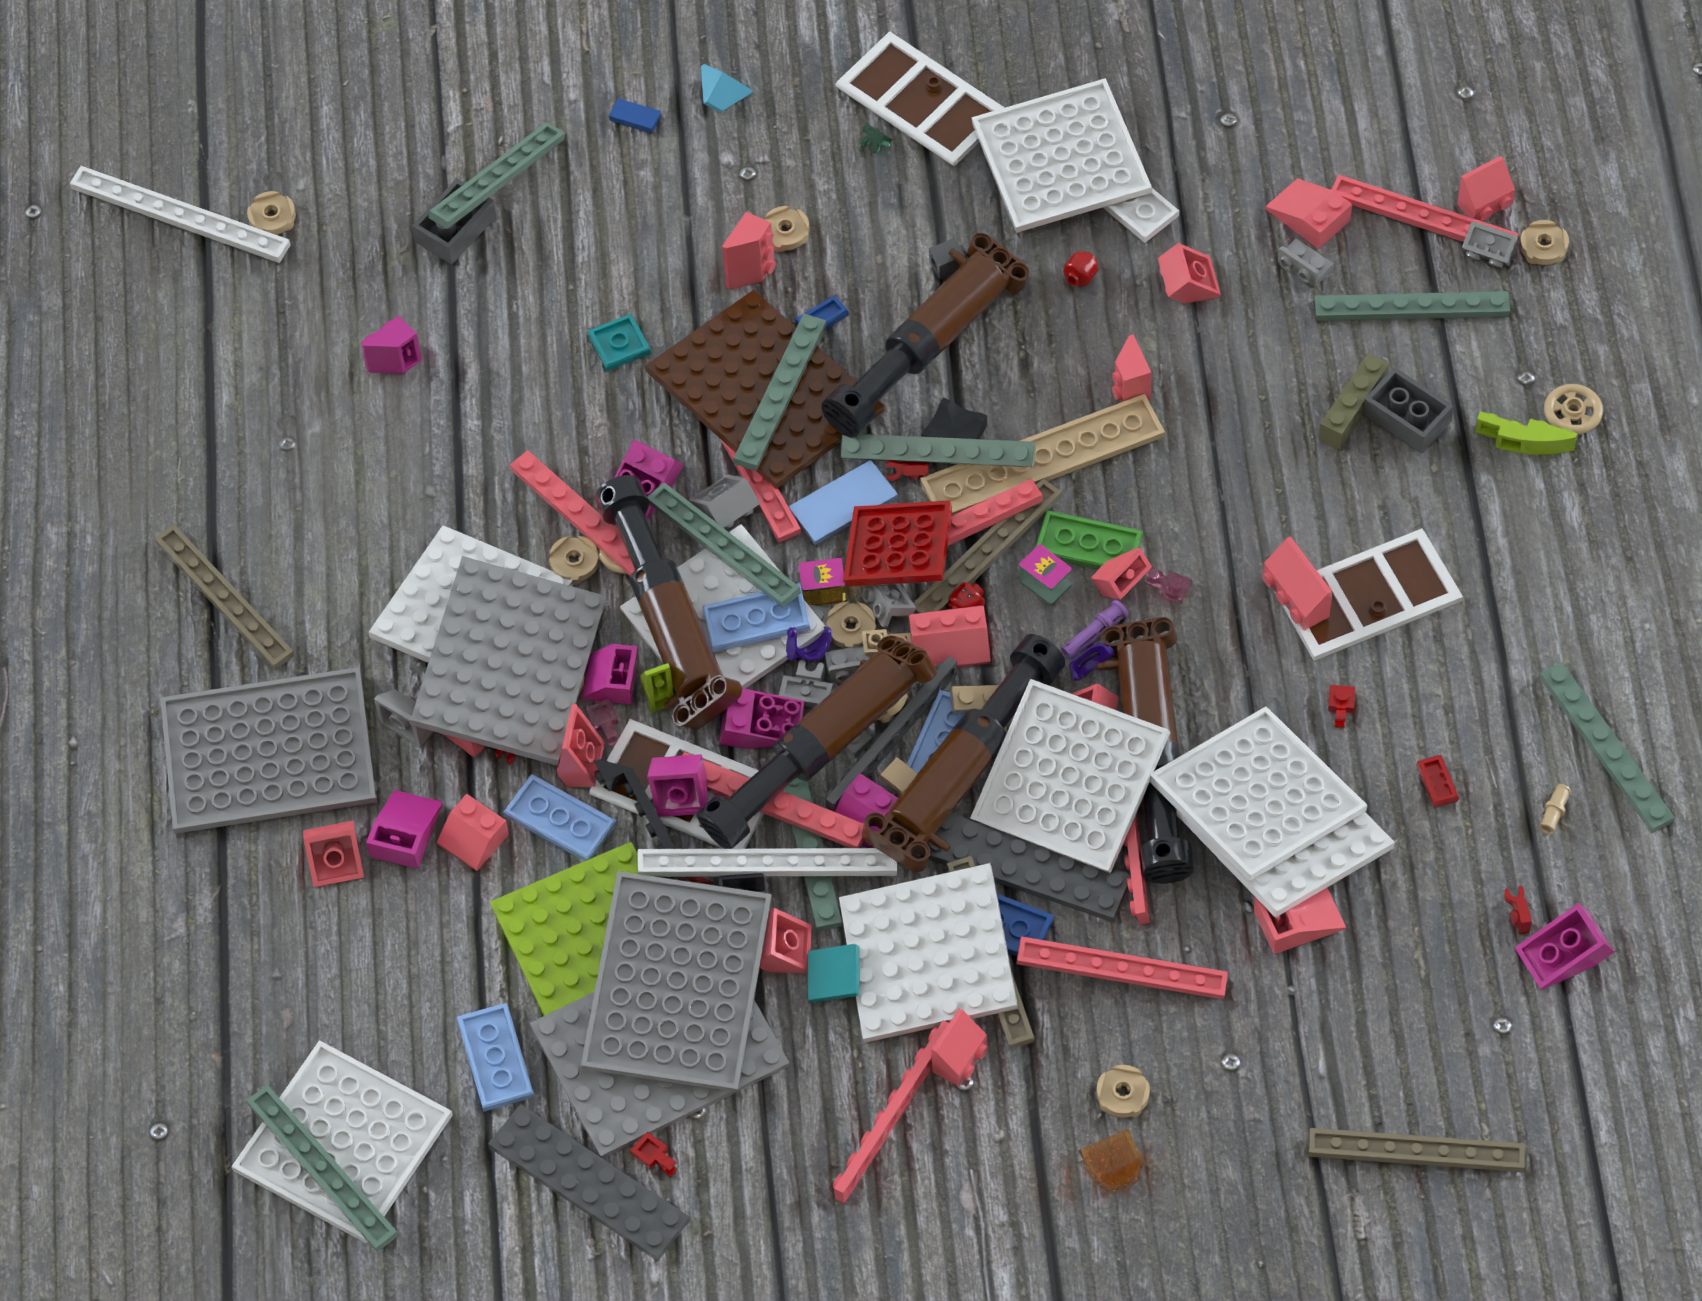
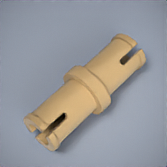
[1539,784,1571,834]

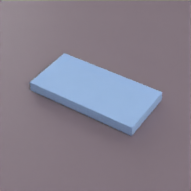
[788,460,898,546]
[702,583,811,653]
[907,690,965,774]
[503,774,617,861]
[457,1003,534,1112]

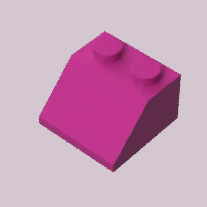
[647,754,708,817]
[834,773,898,848]

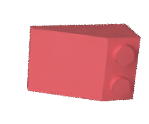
[1265,178,1352,249]
[557,704,605,787]

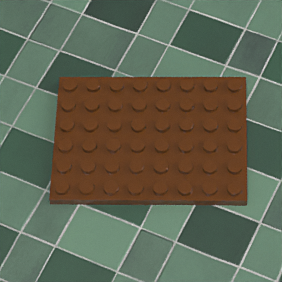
[645,290,884,489]

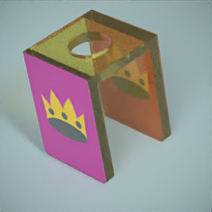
[799,558,846,606]

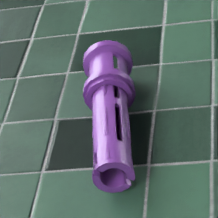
[1061,600,1129,660]

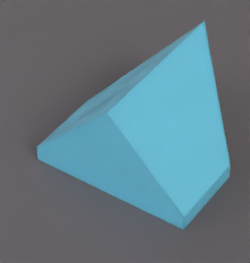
[701,64,754,113]

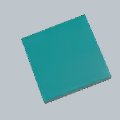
[587,313,651,371]
[808,944,860,1003]

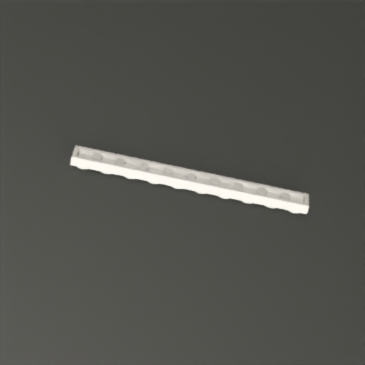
[70,166,290,263]
[638,848,897,877]

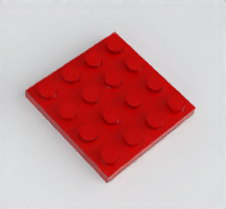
[843,500,952,587]

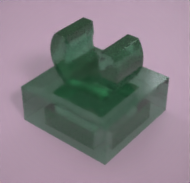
[861,123,893,154]

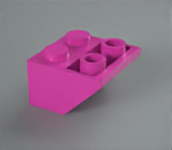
[361,315,422,374]
[582,644,640,705]

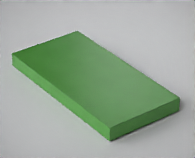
[1036,510,1143,569]

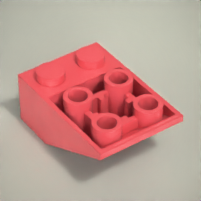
[1254,888,1346,954]

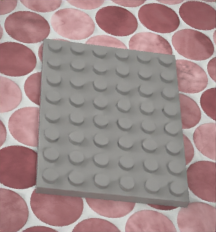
[410,556,607,765]
[160,667,377,834]
[581,871,772,1093]
[530,991,789,1159]

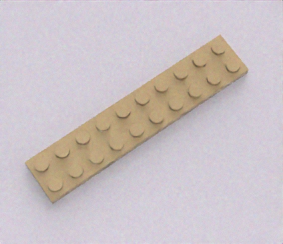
[920,394,1165,516]

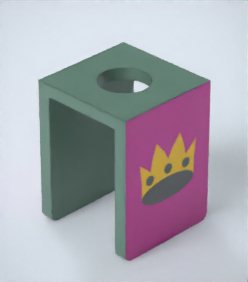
[1018,544,1072,605]

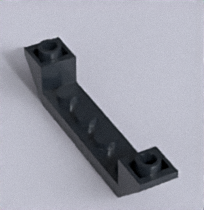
[594,759,676,879]

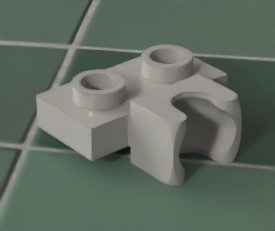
[778,660,833,708]

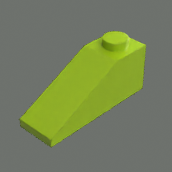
[639,663,674,713]

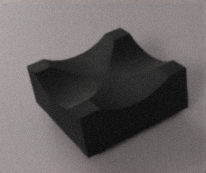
[921,398,987,439]

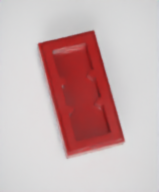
[1416,754,1459,808]

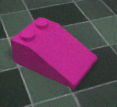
[1515,903,1615,990]

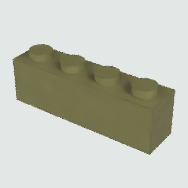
[1319,353,1389,450]

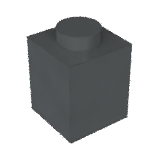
[929,238,968,279]

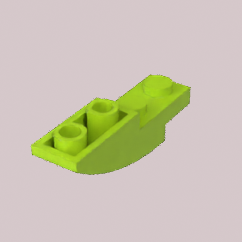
[1475,411,1577,455]

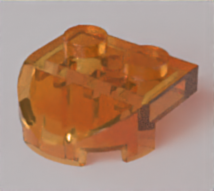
[1079,1129,1144,1191]

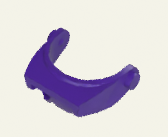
[786,626,832,661]
[1069,643,1114,682]

